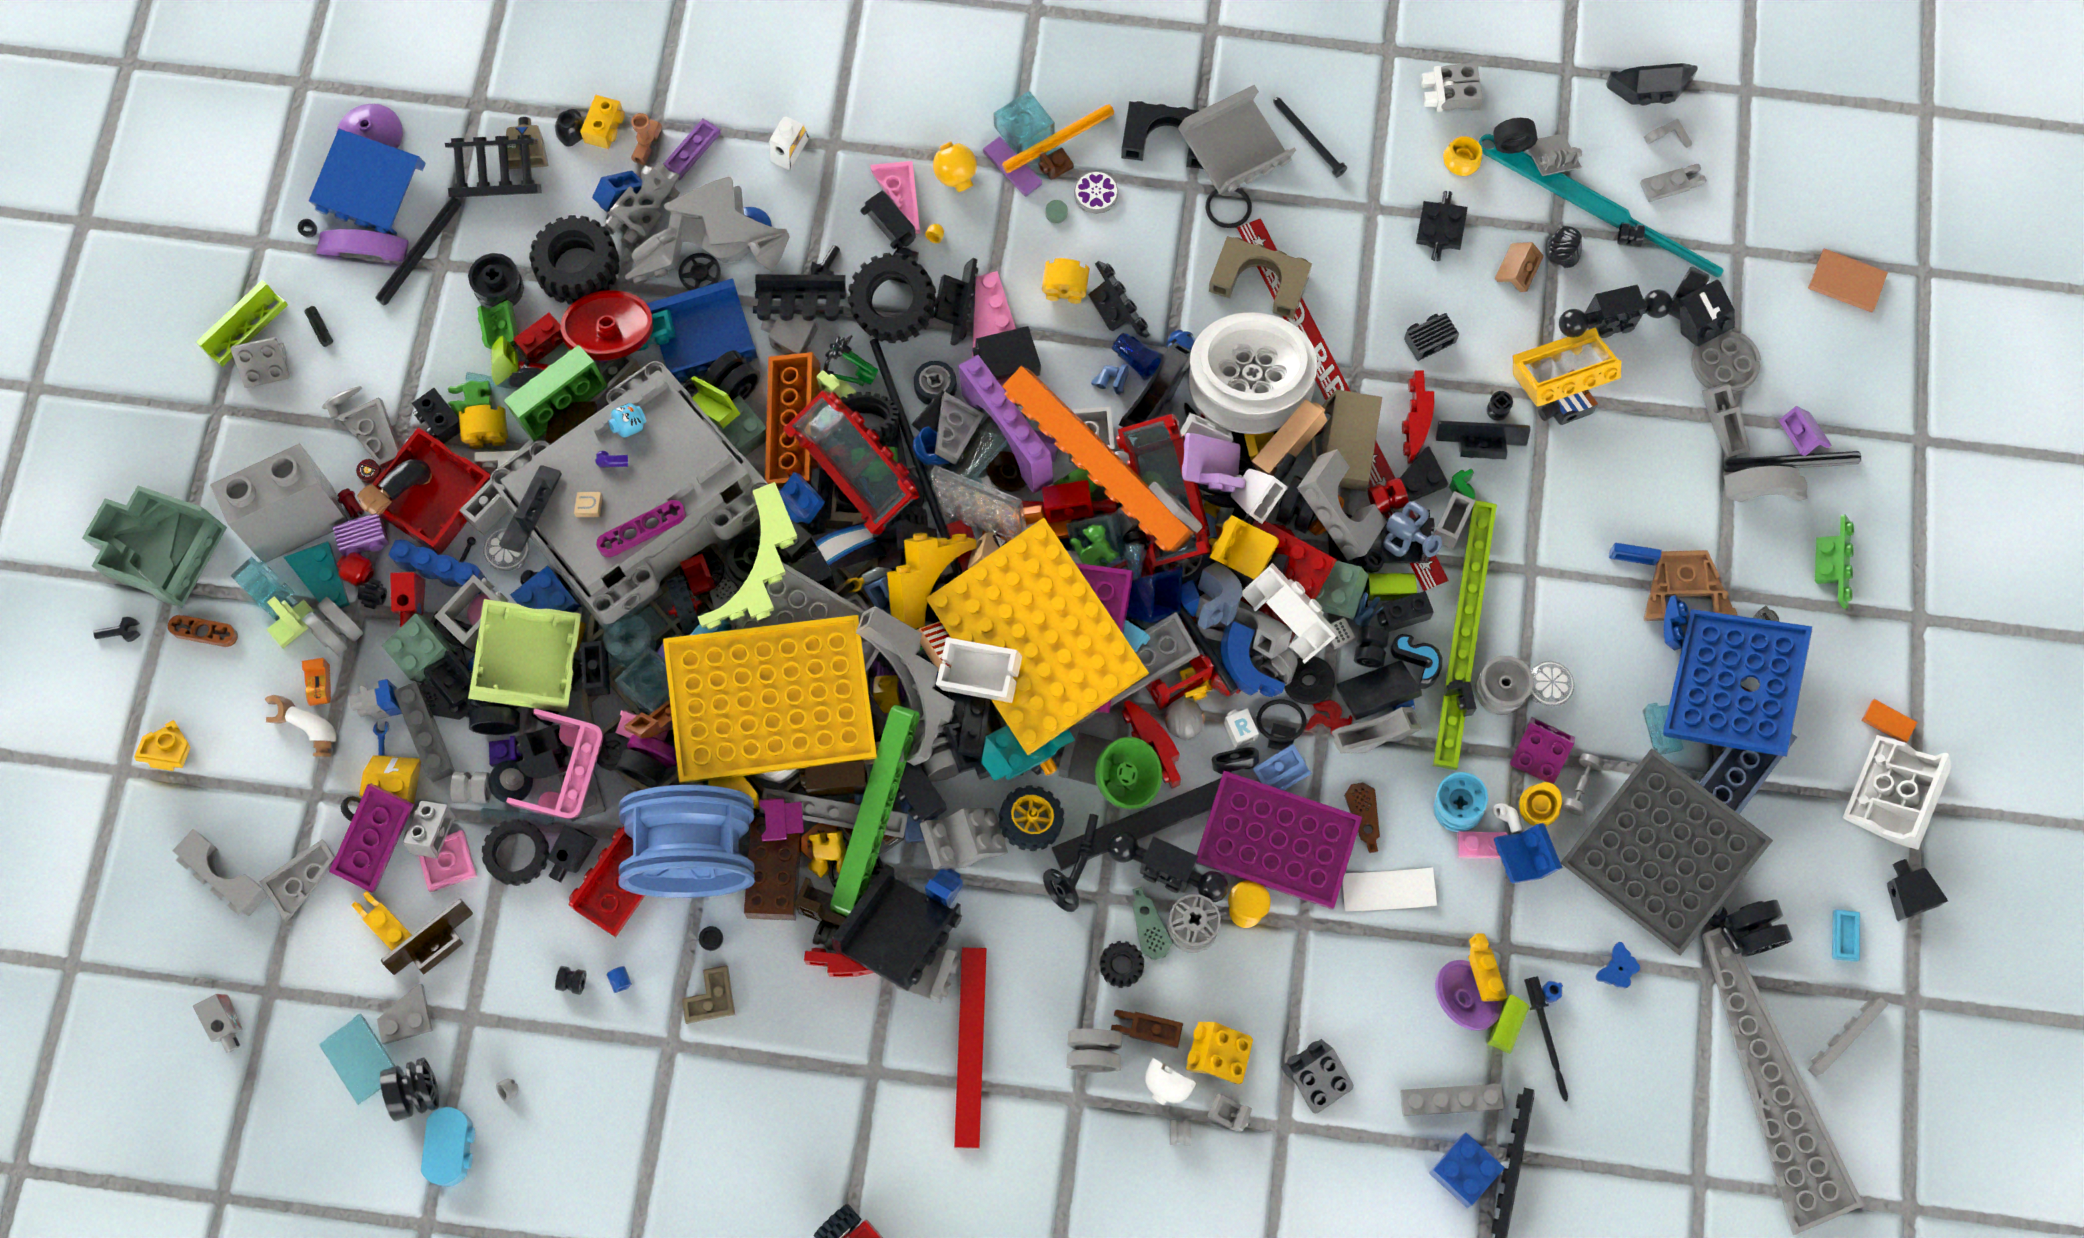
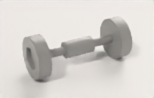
[1561,753,1604,816]

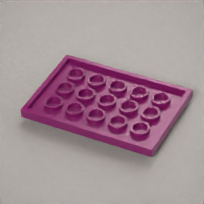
[1196,771,1362,910]

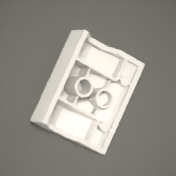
[1843,735,1951,850]

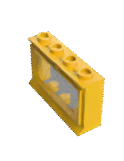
[1512,327,1621,407]

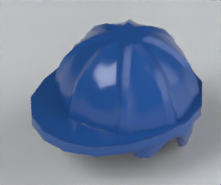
[913,426,950,466]

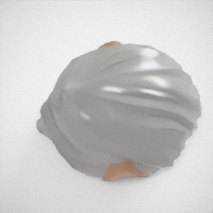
[1165,697,1205,740]

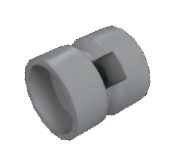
[451,772,491,804]

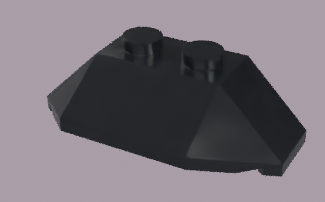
[1606,63,1698,106]

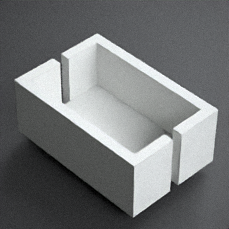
[936,637,1022,703]

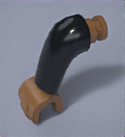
[357,459,432,516]

